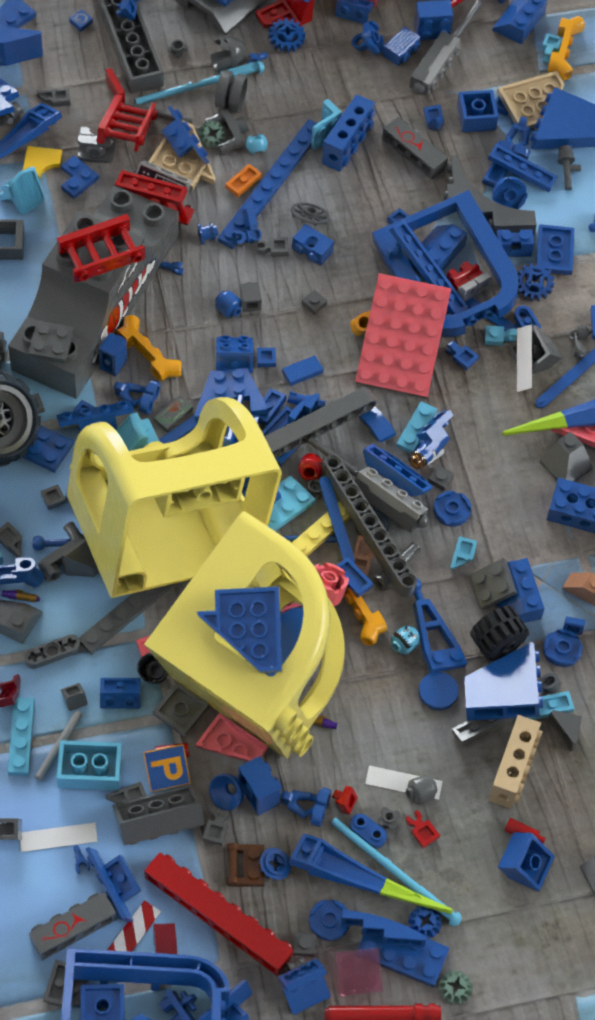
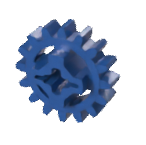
[268,18,306,53]
[518,262,555,302]

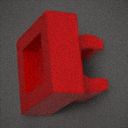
[332,786,358,815]

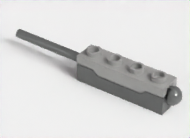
[410,1,481,95]
[308,437,429,533]

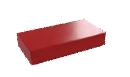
[105,68,125,104]

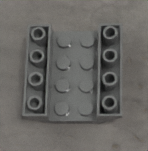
[175,0,266,36]

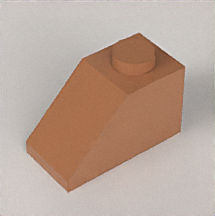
[562,572,595,606]

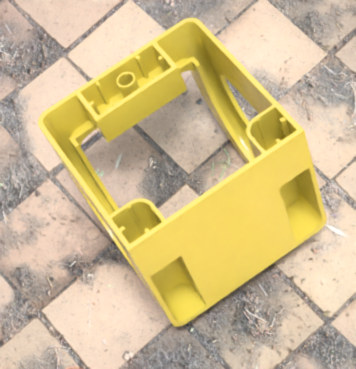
[67,397,282,598]
[144,511,345,759]

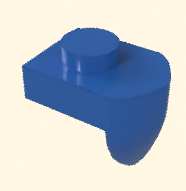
[423,104,444,131]

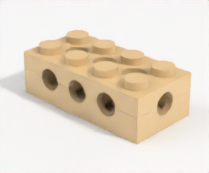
[488,715,543,809]

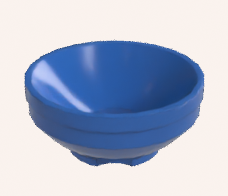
[209,773,244,811]

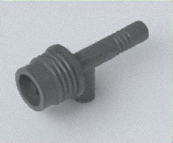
[0,101,23,126]
[557,145,581,191]

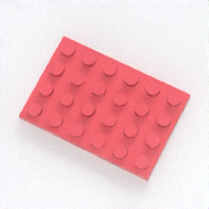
[355,273,451,398]

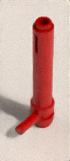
[324,1003,441,1020]

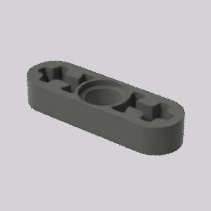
[25,635,80,669]

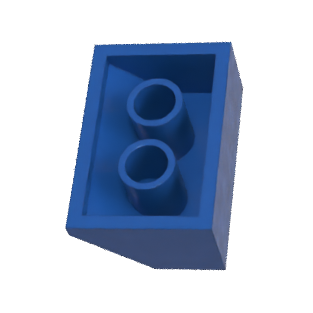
[492,0,548,45]
[408,224,468,272]
[497,558,545,623]

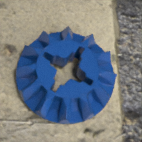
[258,848,291,881]
[408,906,442,939]

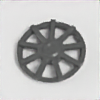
[290,202,330,226]

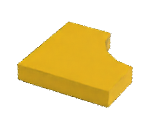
[23,146,63,179]

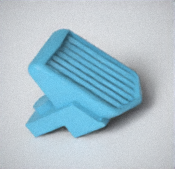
[0,166,45,215]
[116,412,159,451]

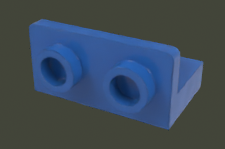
[335,0,374,24]
[100,678,141,709]

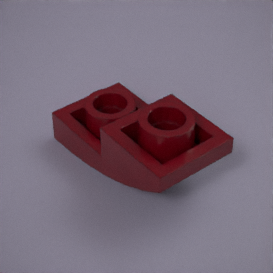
[153,923,177,954]

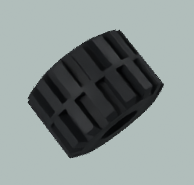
[470,606,529,661]

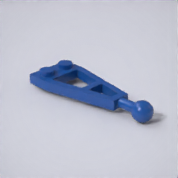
[406,578,467,673]

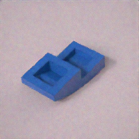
[288,393,320,424]
[359,407,396,443]

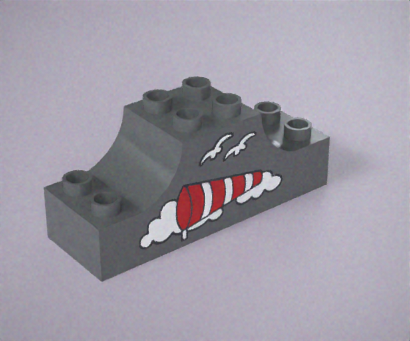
[8,185,178,399]

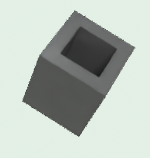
[240,282,262,312]

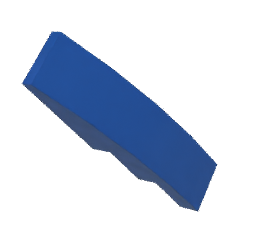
[341,910,427,947]

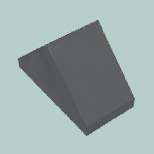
[548,710,582,751]

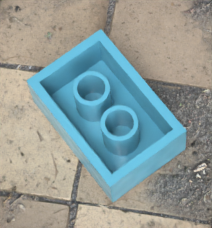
[57,740,122,790]

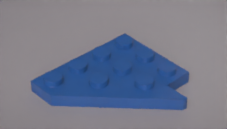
[197,586,282,673]

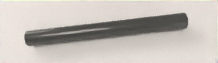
[125,101,193,124]

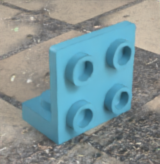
[311,99,342,150]

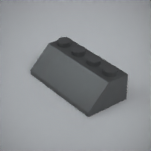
[112,784,204,845]

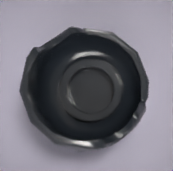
[137,653,168,684]

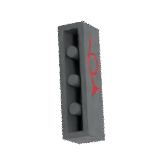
[382,117,448,180]
[29,892,117,961]

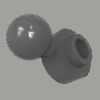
[538,673,561,696]

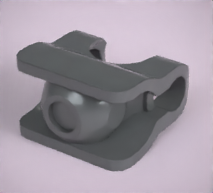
[78,126,116,163]

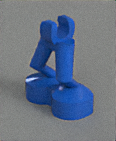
[498,116,530,160]
[114,380,161,415]
[281,787,331,827]

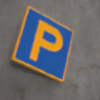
[143,744,191,792]

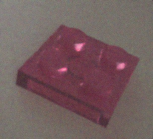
[336,948,383,996]

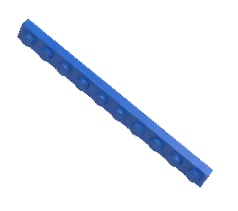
[218,119,317,249]

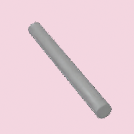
[35,711,82,781]

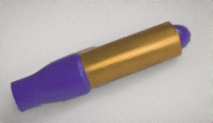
[2,589,40,602]
[313,715,338,729]

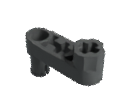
[38,522,84,582]

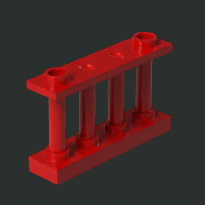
[96,94,158,152]
[115,170,195,225]
[57,214,145,283]

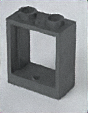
[0,219,24,260]

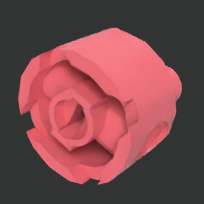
[315,563,349,606]

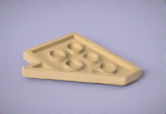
[496,71,565,131]
[148,120,216,191]

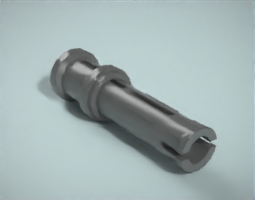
[373,542,421,591]

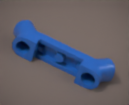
[0,557,43,588]

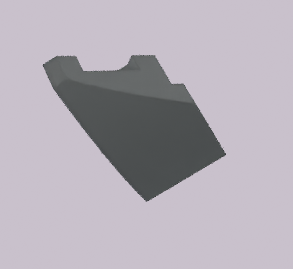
[0,522,22,558]

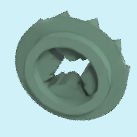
[198,120,226,148]
[439,970,472,1005]

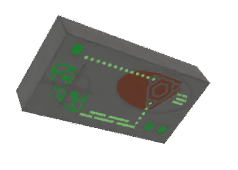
[154,395,193,432]

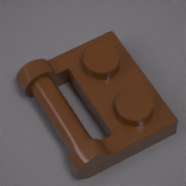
[227,843,264,887]

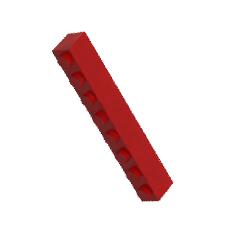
[144,852,294,977]

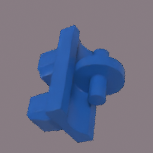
[159,988,197,1020]

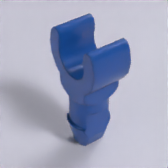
[247,52,268,64]
[160,262,185,275]
[74,845,90,874]

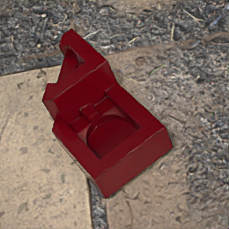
[0,674,21,708]

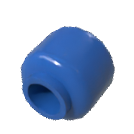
[215,291,242,318]

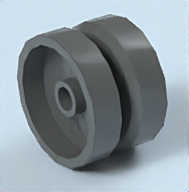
[215,70,248,113]

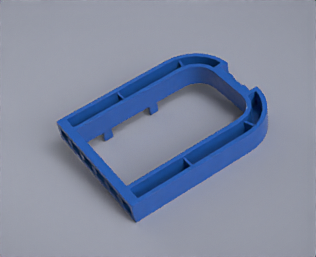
[372,190,518,337]
[61,948,230,1020]

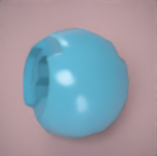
[246,134,268,154]

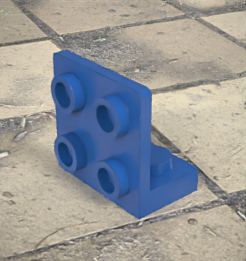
[216,335,253,373]
[278,959,331,1015]

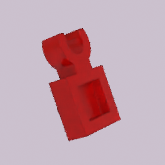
[406,810,440,849]

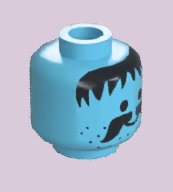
[391,625,420,655]

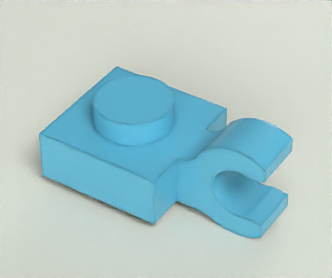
[542,33,563,63]
[485,325,517,346]

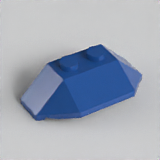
[363,444,433,497]

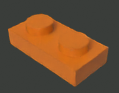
[225,164,262,198]

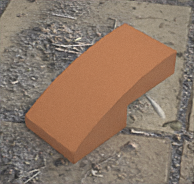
[353,535,374,577]

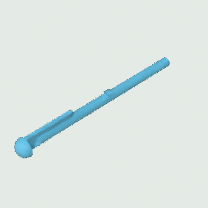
[135,61,265,104]
[331,817,462,926]

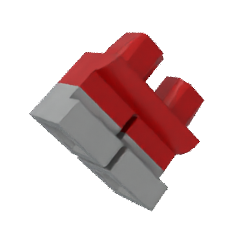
[446,261,491,302]

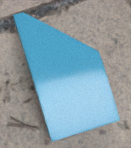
[450,536,478,569]

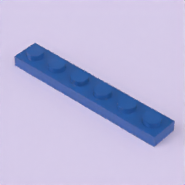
[389,220,468,315]

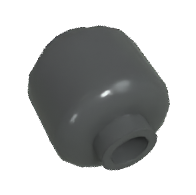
[406,775,438,805]

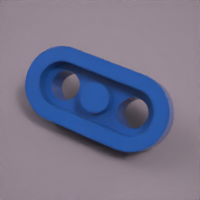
[514,306,541,329]
[350,814,387,848]

